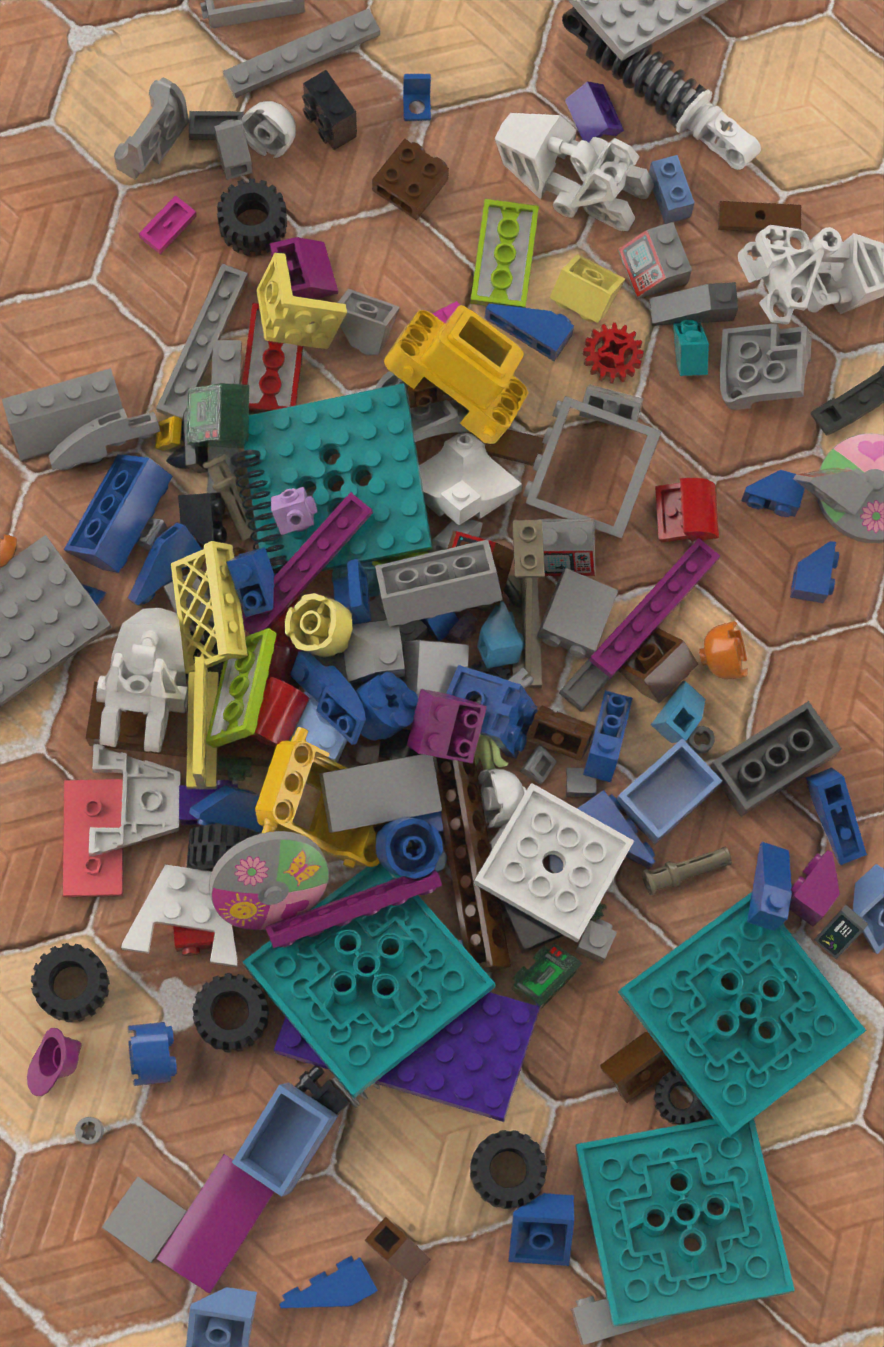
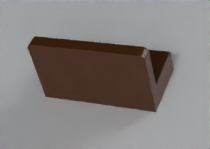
[600,1032,674,1103]

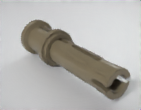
[202,454,257,541]
[642,847,732,895]

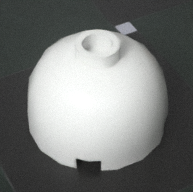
[241,101,296,158]
[478,769,527,828]

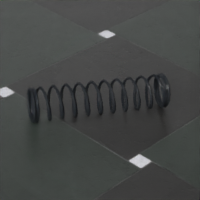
[230,450,288,574]

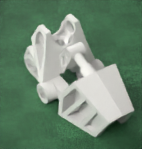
[495,113,654,231]
[738,225,884,325]
[96,608,188,752]

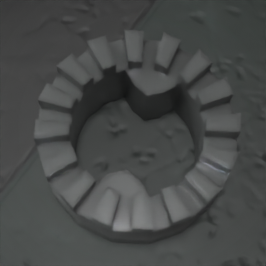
[688,726,715,754]

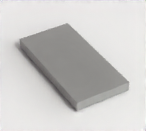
[319,754,442,832]

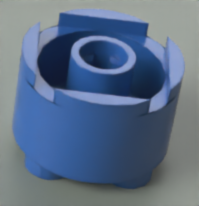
[355,671,418,741]
[376,817,443,878]
[128,1022,177,1086]

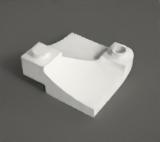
[419,433,522,525]

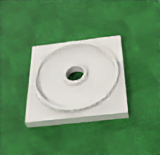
[474,783,634,942]

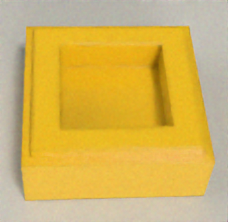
[155,416,182,451]

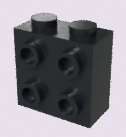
[302,70,357,150]
[499,898,565,954]

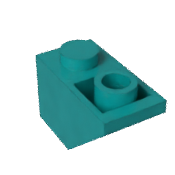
[673,320,709,376]

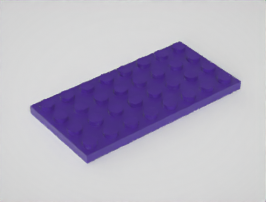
[274,949,540,1122]

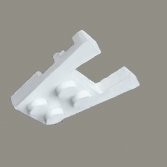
[89,744,181,856]
[121,864,238,967]

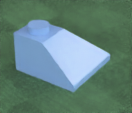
[289,691,347,763]

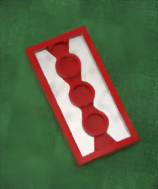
[239,303,304,413]

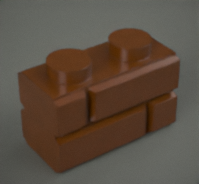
[527,705,596,761]

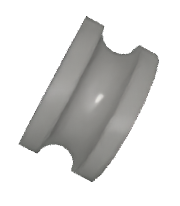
[75,1117,104,1144]

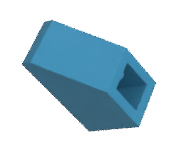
[477,601,525,668]
[651,681,706,743]

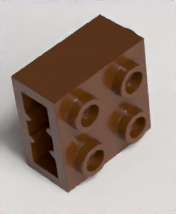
[372,138,449,221]

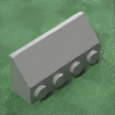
[2,368,123,462]
[375,540,503,627]

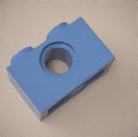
[649,155,695,224]

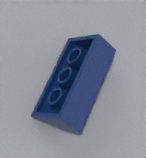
[64,454,173,573]

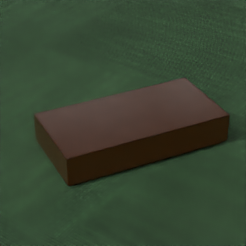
[485,429,544,466]

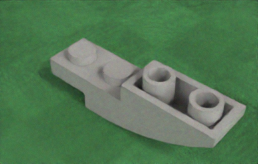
[49,409,160,470]

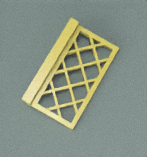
[171,541,248,674]
[186,657,219,789]

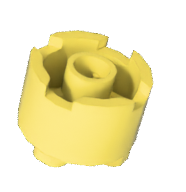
[285,593,353,657]

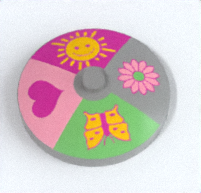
[817,433,884,543]
[209,831,329,930]

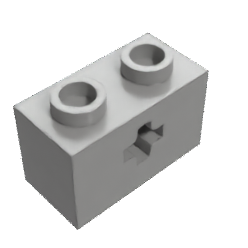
[579,385,644,429]

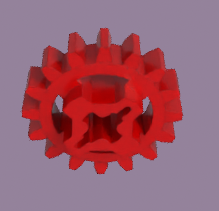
[583,322,644,384]

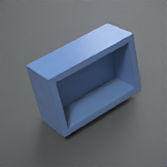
[617,738,722,845]
[232,1082,338,1197]

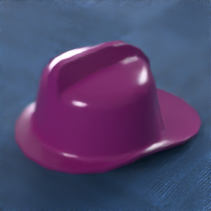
[27,1028,82,1096]

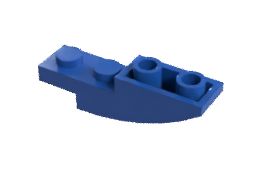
[290,651,366,745]

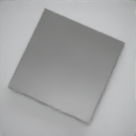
[102,1177,187,1263]

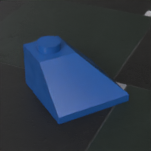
[508,1193,574,1266]

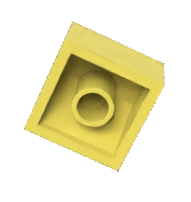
[549,254,625,323]

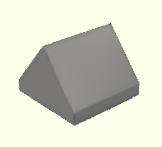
[136,518,169,551]
[520,745,557,785]

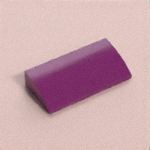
[156,1154,274,1294]

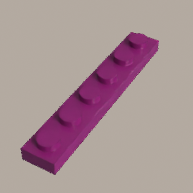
[242,492,373,635]
[589,538,720,679]
[265,869,442,948]

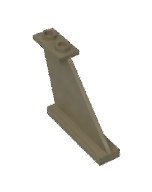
[509,520,545,688]

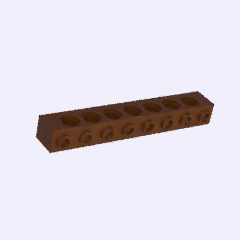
[433,756,511,973]

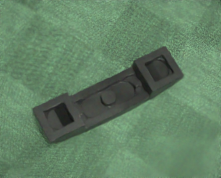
[810,366,884,436]

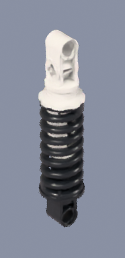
[562,7,761,170]

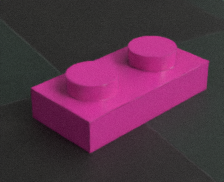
[139,195,197,255]

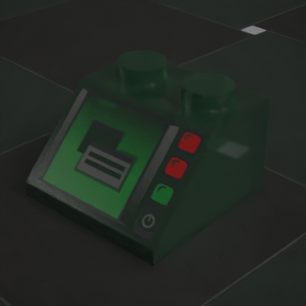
[187,383,249,449]
[512,943,582,1010]

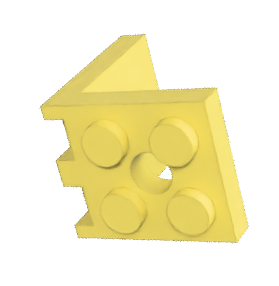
[256,253,347,349]

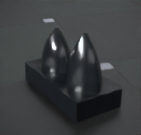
[166,411,208,473]

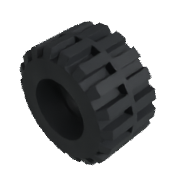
[217,179,287,256]
[187,824,260,872]
[31,943,110,1023]
[192,973,269,1052]
[470,1130,547,1209]

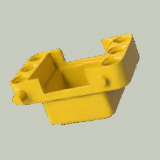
[384,305,529,444]
[255,727,389,868]

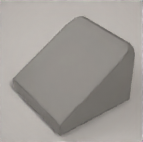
[566,768,596,798]

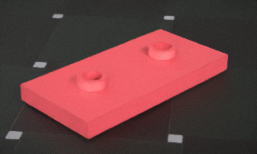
[63,779,123,897]

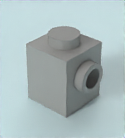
[575,919,617,964]

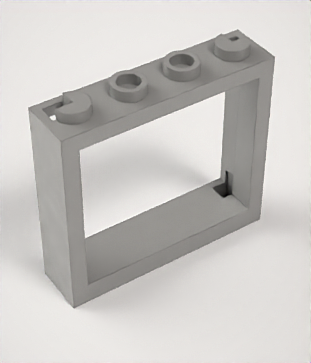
[200,0,305,29]
[523,396,661,538]

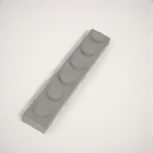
[223,8,380,98]
[156,264,248,420]
[207,340,242,507]

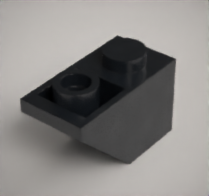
[178,492,227,546]

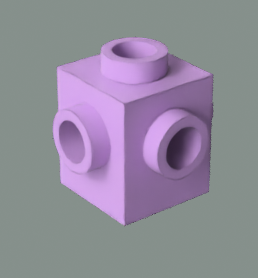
[271,487,317,535]

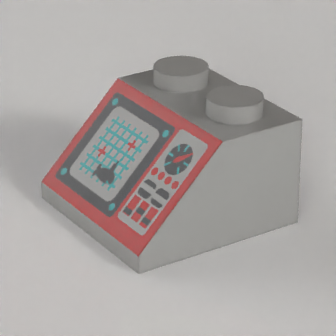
[618,222,692,299]
[793,467,874,515]
[537,519,595,576]

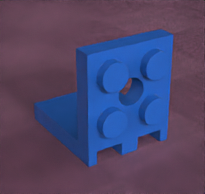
[446,665,538,759]

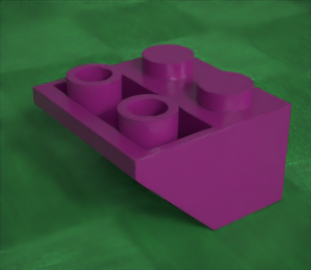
[270,237,338,299]
[407,689,487,763]
[789,850,840,927]

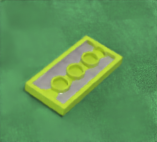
[470,199,539,308]
[205,628,277,748]

